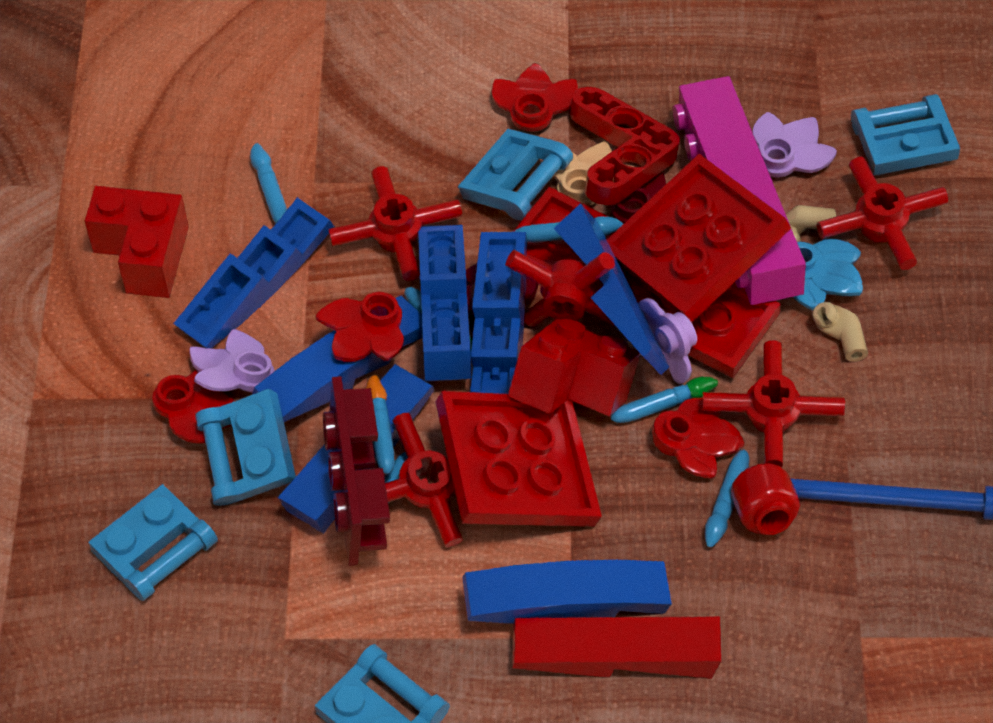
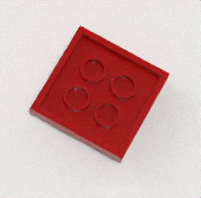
[607,154,791,323]
[435,391,602,527]

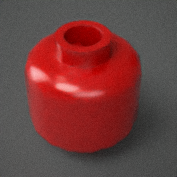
[730,463,800,535]

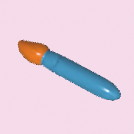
[365,375,395,474]

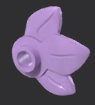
[753,112,837,177]
[638,298,697,384]
[189,329,275,392]

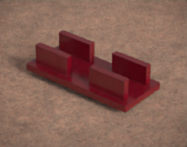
[323,376,390,566]

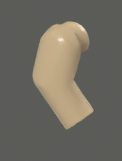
[786,205,836,242]
[812,302,868,362]

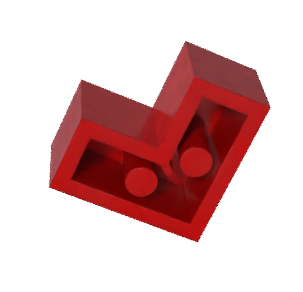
[84,186,189,298]
[508,318,640,416]

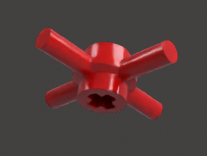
[816,157,948,270]
[328,166,462,281]
[505,250,619,330]
[702,340,845,467]
[385,413,463,547]

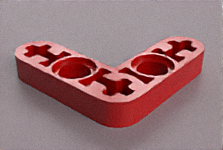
[570,86,680,205]

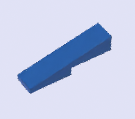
[554,203,669,375]
[418,225,471,381]
[278,364,434,534]

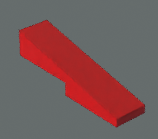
[512,616,721,679]

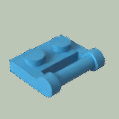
[851,94,960,175]
[458,129,573,220]
[195,389,296,506]
[88,484,218,601]
[314,644,450,723]

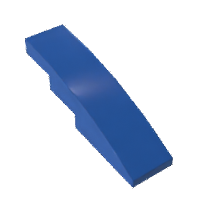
[173,197,335,349]
[470,232,527,394]
[252,296,423,422]
[462,560,672,624]

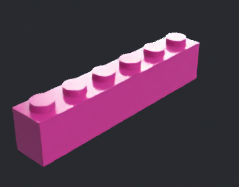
[673,76,806,305]

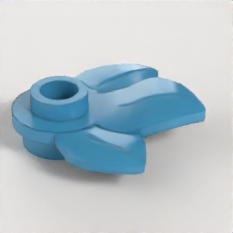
[793,239,863,310]

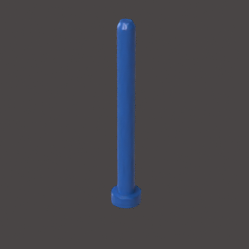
[790,478,993,520]

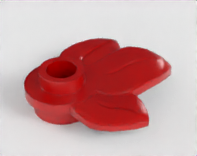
[492,63,578,132]
[316,292,404,362]
[152,370,235,444]
[652,398,745,479]

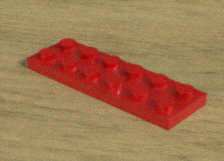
[513,187,781,378]

